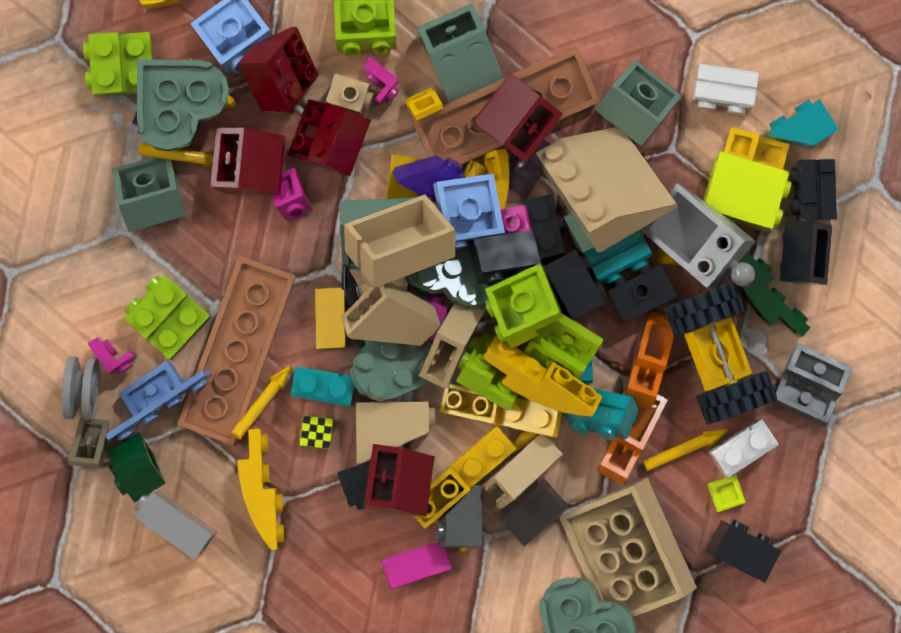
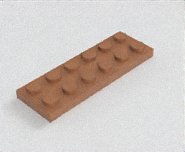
[411,46,600,164]
[177,255,296,446]

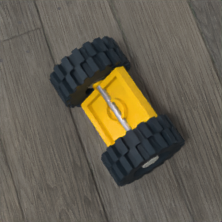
[664,282,778,425]

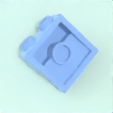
[190,0,273,75]
[433,173,505,249]

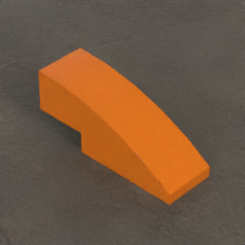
[624,310,674,410]
[595,394,668,485]

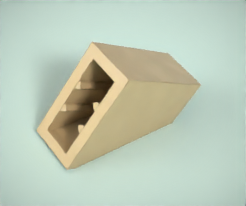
[341,282,441,346]
[419,301,486,389]
[356,402,435,463]
[481,434,563,514]

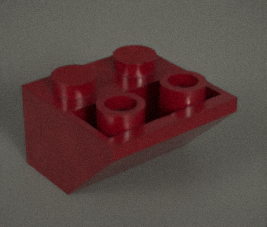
[238,27,319,112]
[474,73,563,162]
[288,99,371,176]
[210,128,286,195]
[364,444,435,517]

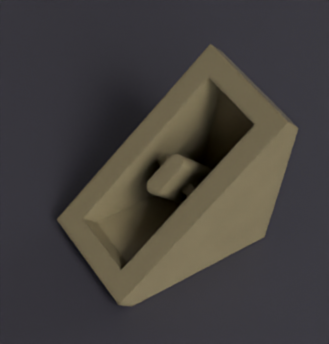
[68,418,110,468]

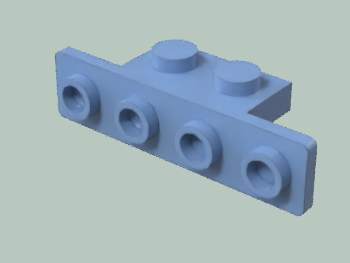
[105,360,213,442]

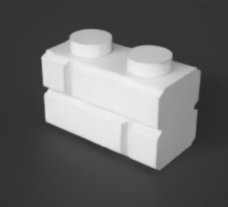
[692,63,759,115]
[708,419,779,478]

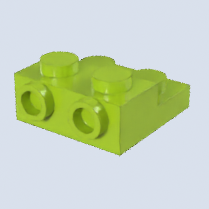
[334,0,397,56]
[83,32,153,97]
[485,264,563,349]
[124,274,211,360]
[456,332,518,411]

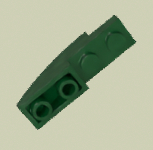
[723,239,811,337]

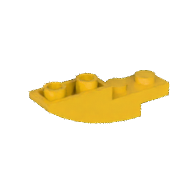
[482,335,603,417]
[440,384,563,438]
[413,425,517,529]
[237,428,284,550]

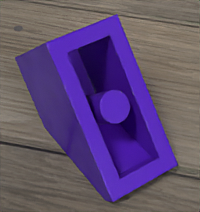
[392,156,466,203]

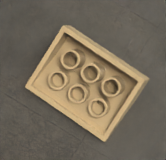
[536,127,678,253]
[559,478,697,617]

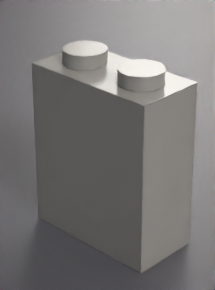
[135,490,218,560]

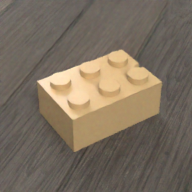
[344,194,455,288]

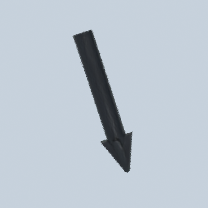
[341,264,366,350]

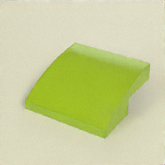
[523,314,604,379]

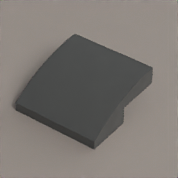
[773,343,852,426]

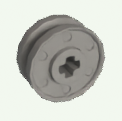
[62,356,100,421]

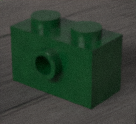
[108,433,166,503]

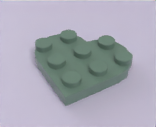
[137,59,229,152]
[405,240,491,309]
[350,339,431,402]
[540,577,637,633]

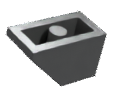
[435,486,482,549]

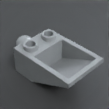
[640,183,755,288]

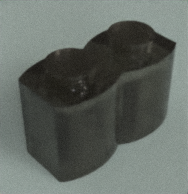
[500,478,569,546]

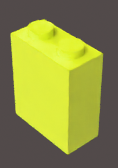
[703,151,792,233]

